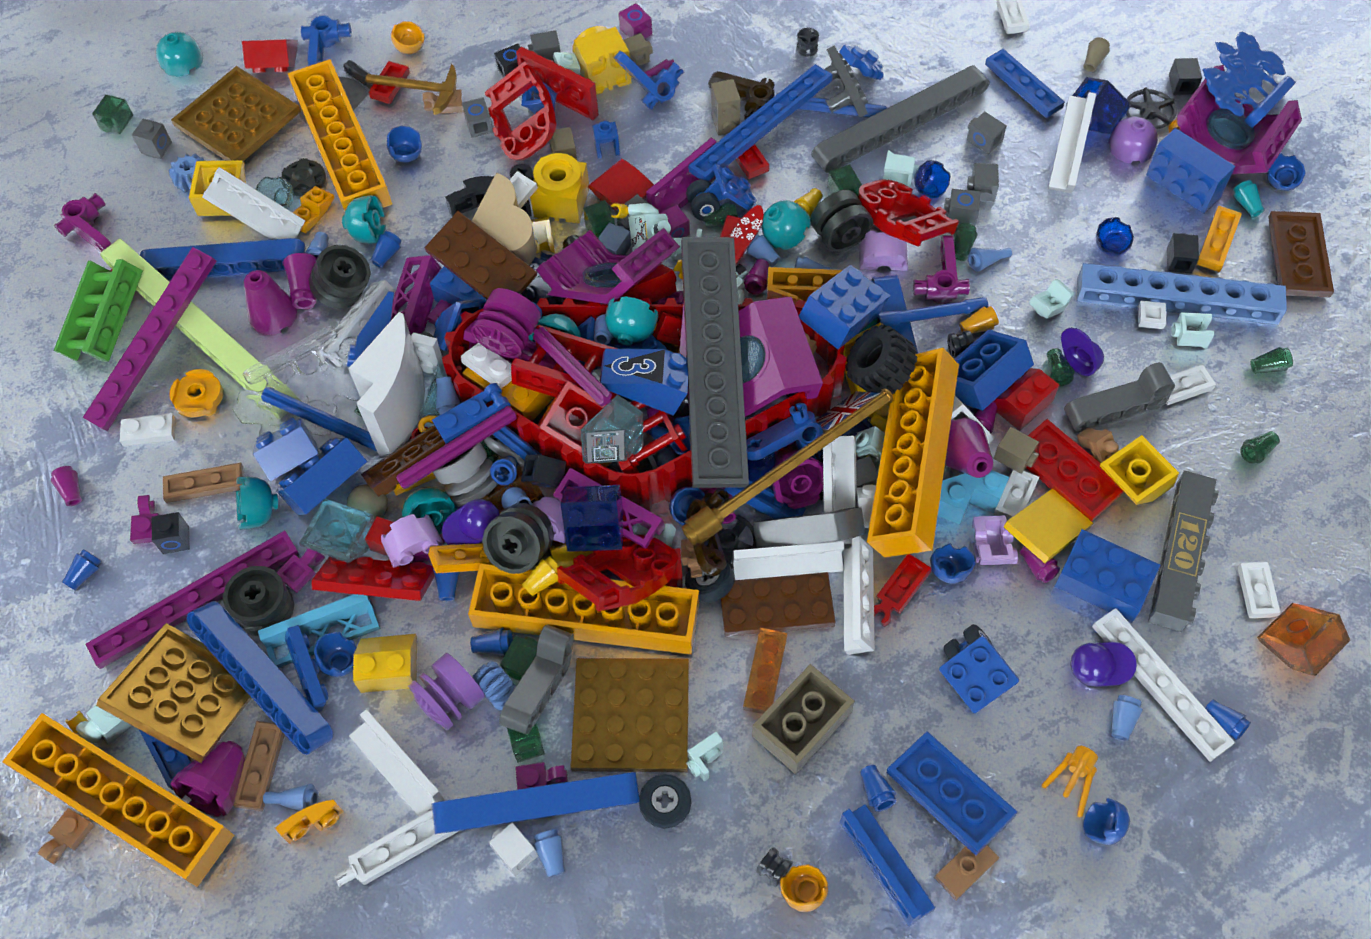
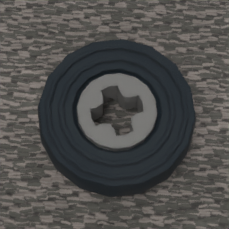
[685,562,734,603]
[639,774,692,829]

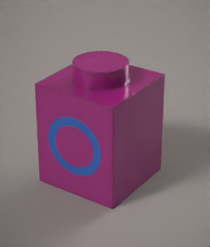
[618,3,652,39]
[659,205,690,238]

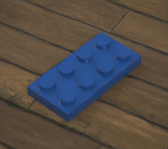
[886,731,1018,856]

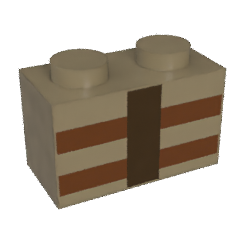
[711,79,741,136]

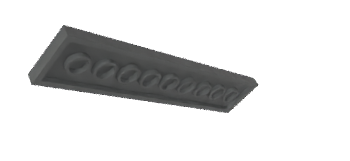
[681,237,749,488]

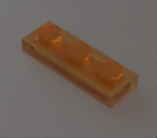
[743,628,788,714]

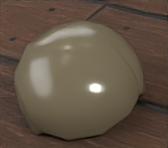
[347,484,388,524]

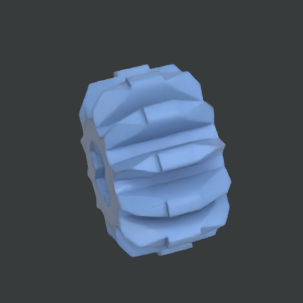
[169,153,206,193]
[473,661,516,711]

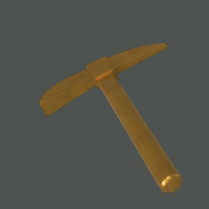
[365,64,457,115]

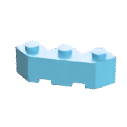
[938,470,1009,525]

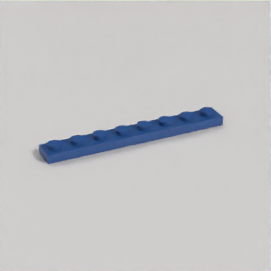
[688,64,832,181]

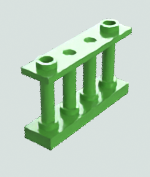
[53,259,143,362]

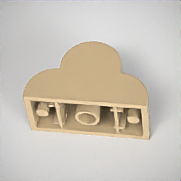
[472,173,536,265]

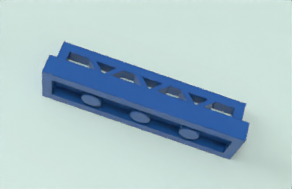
[840,804,935,926]

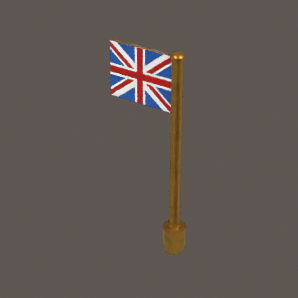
[681,388,893,546]

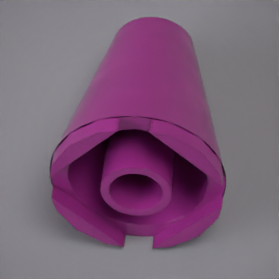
[244,270,297,335]
[945,417,993,478]

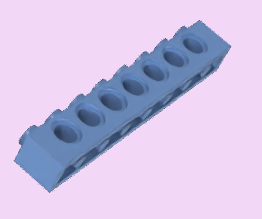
[1077,263,1287,325]

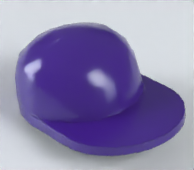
[1061,327,1104,376]
[442,499,500,545]
[1071,642,1137,687]

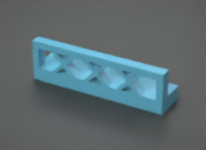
[258,594,380,668]

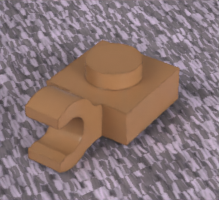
[423,89,463,114]
[681,539,702,578]
[38,808,94,865]

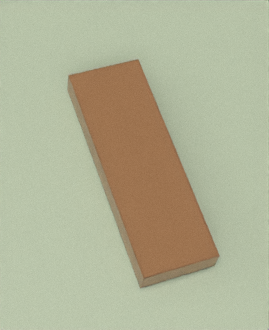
[163,463,244,503]
[233,721,285,811]

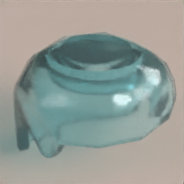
[255,176,294,209]

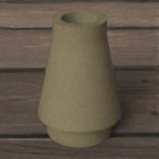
[1083,37,1110,72]

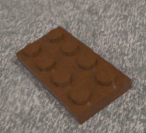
[424,211,537,299]
[1268,211,1334,298]
[361,425,446,497]
[721,572,836,637]

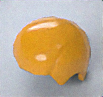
[391,21,425,54]
[780,864,828,912]

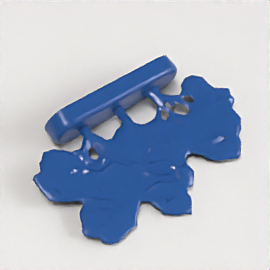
[1203,31,1296,128]

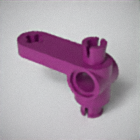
[54,193,111,252]
[913,235,970,304]

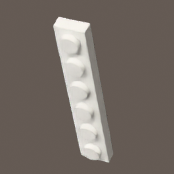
[1092,608,1235,762]

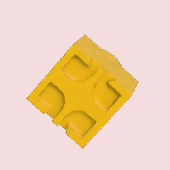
[572,26,632,95]
[530,153,589,224]

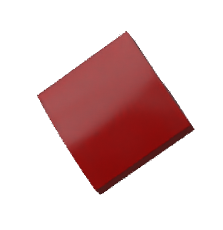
[588,159,654,213]

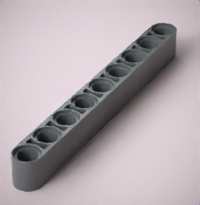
[811,65,990,173]

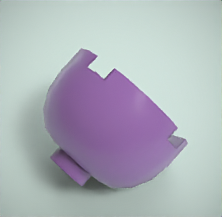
[1108,116,1158,164]

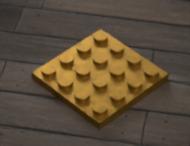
[171,66,301,161]
[96,623,252,763]
[571,658,689,772]

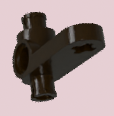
[708,71,775,120]
[686,488,731,576]

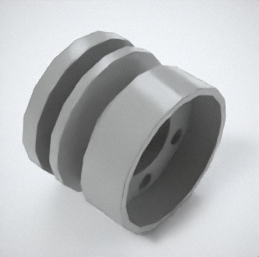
[432,442,498,506]

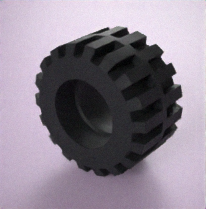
[845,325,917,395]

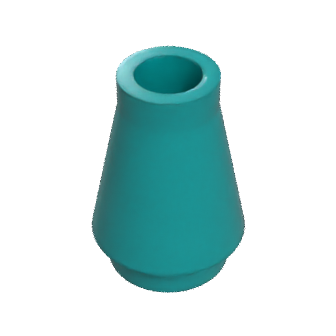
[1233,180,1265,218]

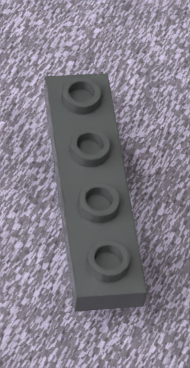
[825,45,868,118]

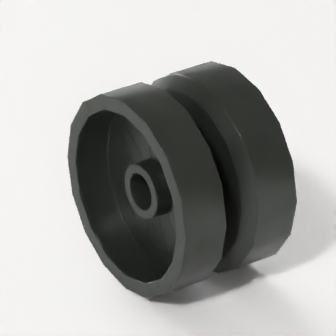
[810,190,873,252]
[309,245,371,309]
[482,503,554,574]
[223,566,294,636]

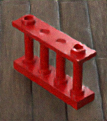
[511,325,617,408]
[602,394,687,474]

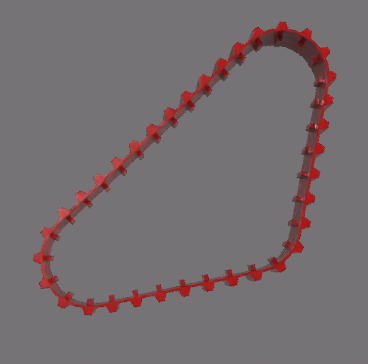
[442,298,847,512]

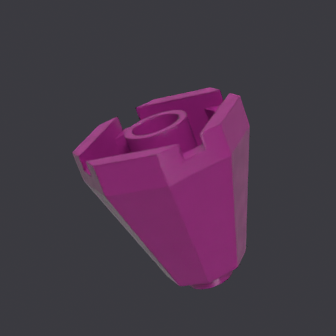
[772,446,824,509]
[170,741,245,817]

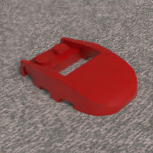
[485,61,556,161]
[858,180,959,247]
[557,535,678,612]

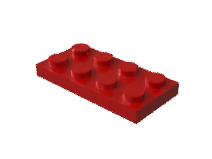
[516,46,599,121]
[1026,419,1124,522]
[312,554,435,601]

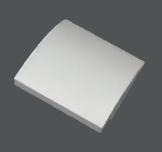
[348,312,425,459]

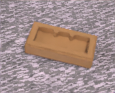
[934,845,999,900]

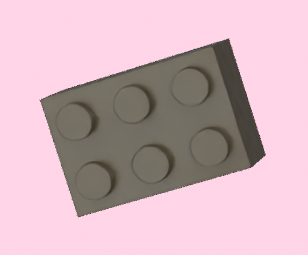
[752,664,855,774]

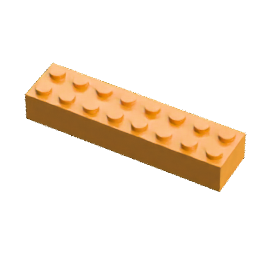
[287,59,392,212]
[867,348,959,557]
[468,564,699,655]
[2,713,235,887]

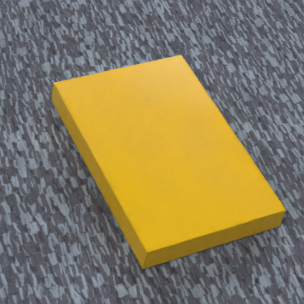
[1003,488,1093,563]

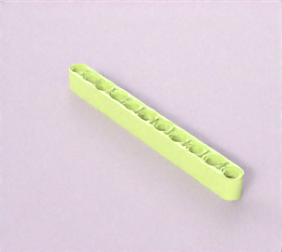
[100,238,299,419]

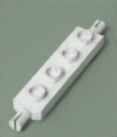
[334,793,481,887]

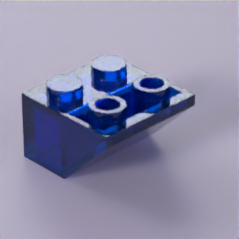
[1066,77,1131,134]
[560,485,623,552]

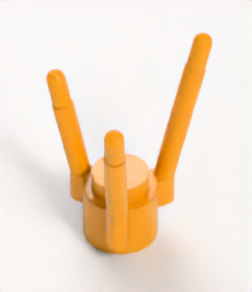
[1042,746,1098,818]

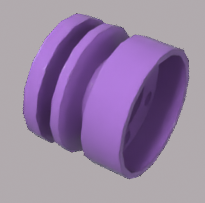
[408,652,485,730]

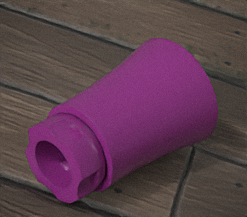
[283,253,317,310]

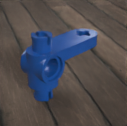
[301,16,352,66]
[614,51,684,110]
[746,403,823,460]

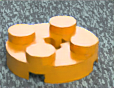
[169,369,223,417]

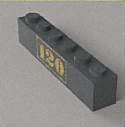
[1148,470,1219,632]

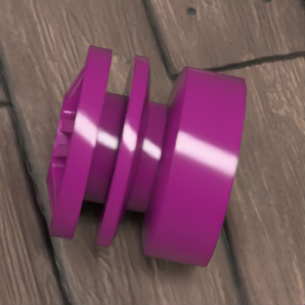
[471,288,541,358]

